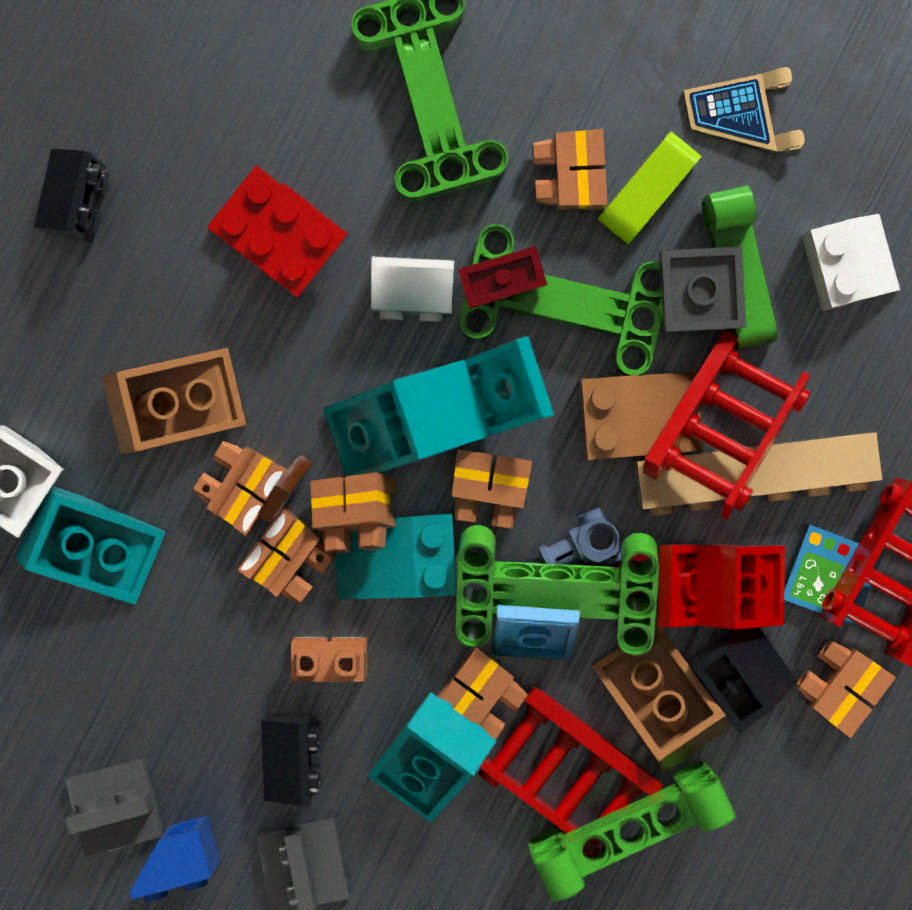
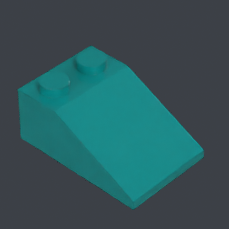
[15,486,166,605]
[335,513,457,600]
[367,692,497,823]

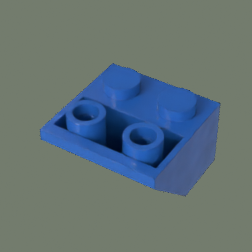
[129,815,220,902]

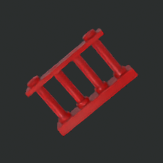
[643,330,811,520]
[819,477,912,667]
[478,684,663,855]

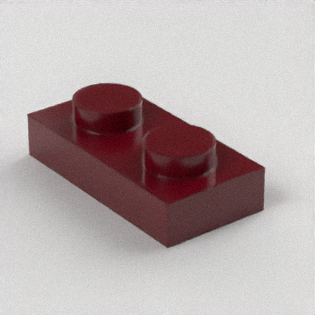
[457,246,547,309]

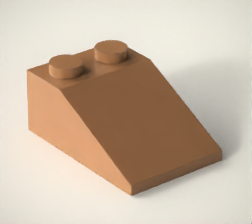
[102,348,247,455]
[578,372,703,460]
[591,622,729,773]

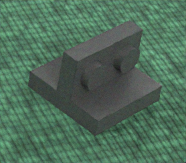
[659,247,746,333]
[65,758,164,857]
[256,818,350,910]

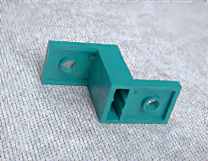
[323,336,554,477]

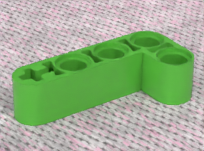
[701,185,778,351]

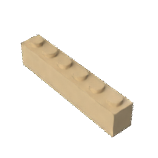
[633,432,882,516]

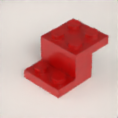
[207,165,348,298]
[657,543,785,629]

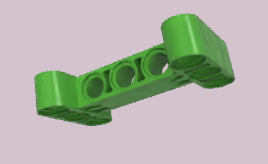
[351,0,508,203]
[459,224,662,376]
[456,525,659,656]
[528,761,736,901]

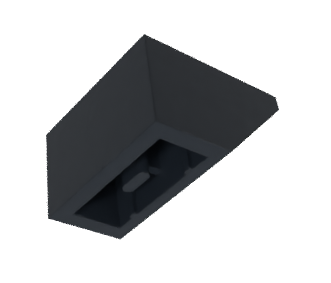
[34,148,109,242]
[687,627,798,733]
[261,713,322,807]

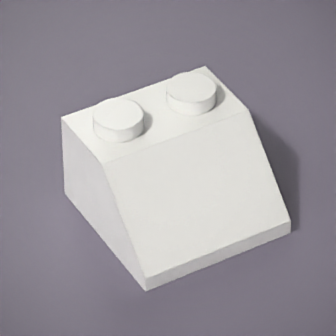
[802,214,900,311]
[371,257,454,323]
[0,425,64,538]

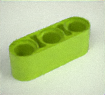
[598,131,702,245]

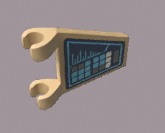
[683,67,805,153]

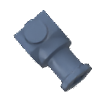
[539,507,621,566]

